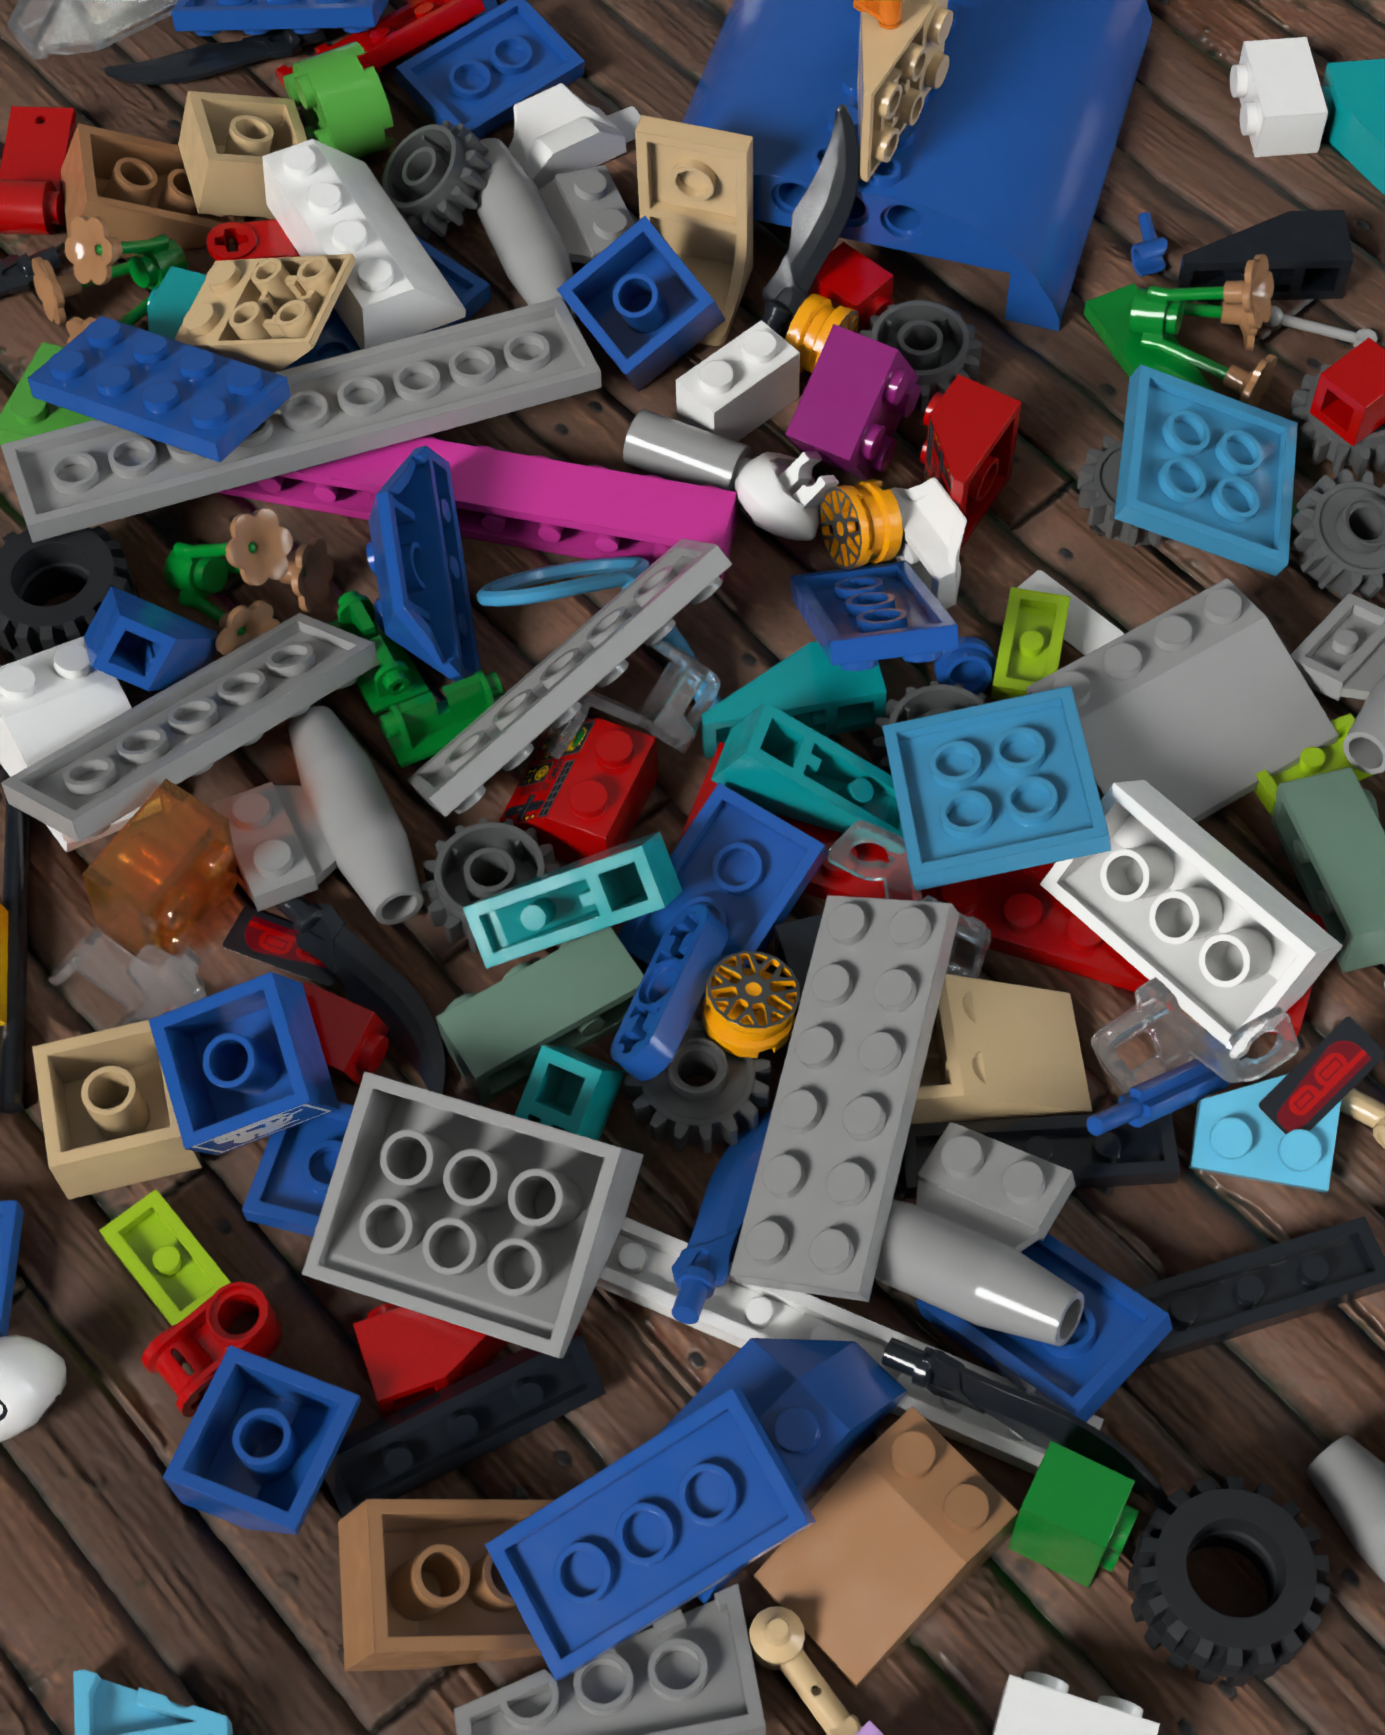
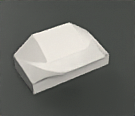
[508,83,627,190]
[891,477,967,609]

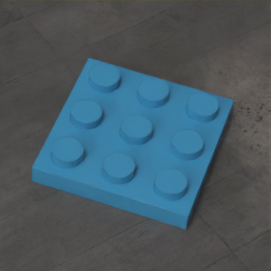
[1114,364,1298,576]
[882,686,1111,891]

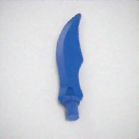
[671,1109,772,1324]

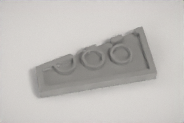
[454,1583,766,1735]

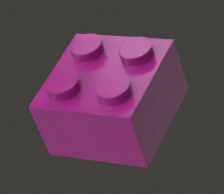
[785,324,920,481]

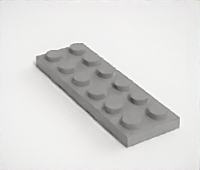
[407,538,732,817]
[1,613,380,842]
[730,895,960,1302]

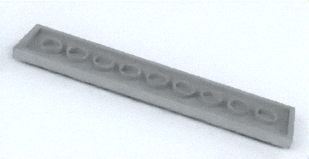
[1,297,602,543]

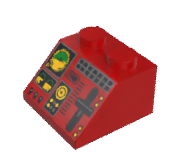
[920,374,1021,551]
[499,718,658,863]

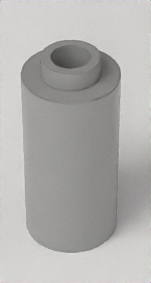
[623,409,752,491]

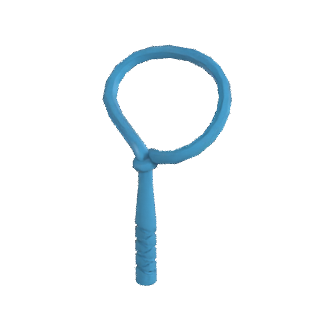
[477,557,722,714]

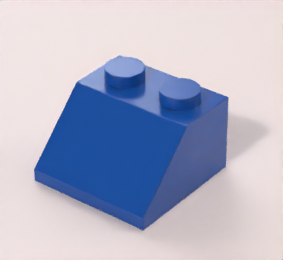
[163,1345,362,1535]

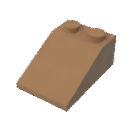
[61,123,245,259]
[753,1406,1019,1688]
[338,1499,554,1672]

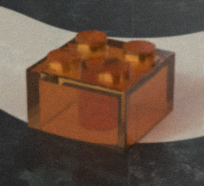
[82,779,238,969]

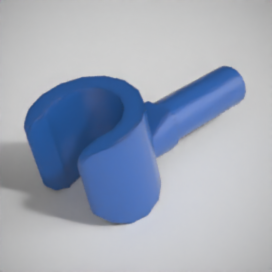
[1131,212,1168,276]

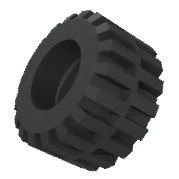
[0,525,140,663]
[1128,1476,1330,1687]

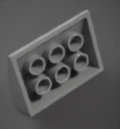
[1026,578,1339,823]
[302,1071,644,1358]

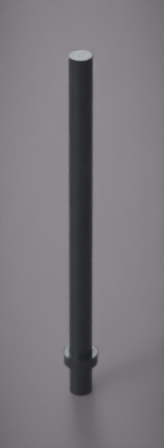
[0,768,31,1114]

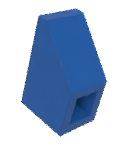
[83,586,219,691]

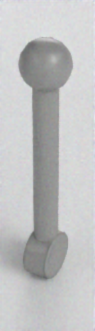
[1263,306,1378,348]

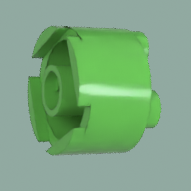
[283,41,395,159]

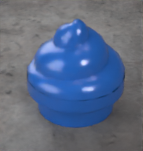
[934,636,996,695]

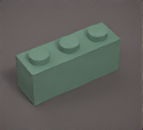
[1270,767,1385,973]
[436,927,644,1106]

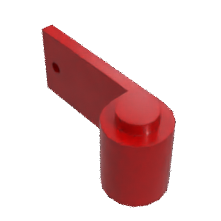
[0,106,76,235]

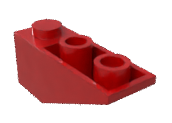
[353,1303,509,1417]

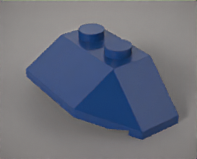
[366,445,481,682]
[659,1338,908,1604]

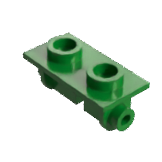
[327,591,429,716]
[379,670,504,768]

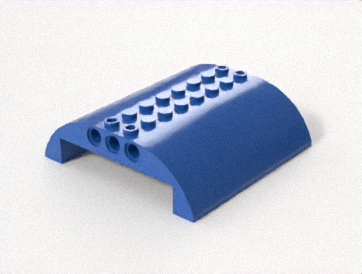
[682,0,1153,331]

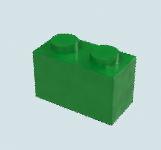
[1008,1441,1139,1588]

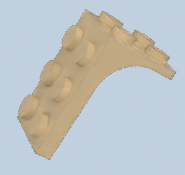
[635,115,753,346]

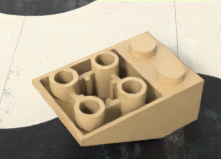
[857,0,953,182]
[174,254,356,373]
[911,974,1093,1124]

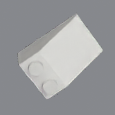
[0,636,178,853]

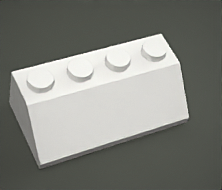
[262,139,466,349]
[1040,780,1343,1055]

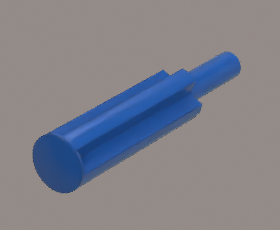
[1086,1051,1233,1136]

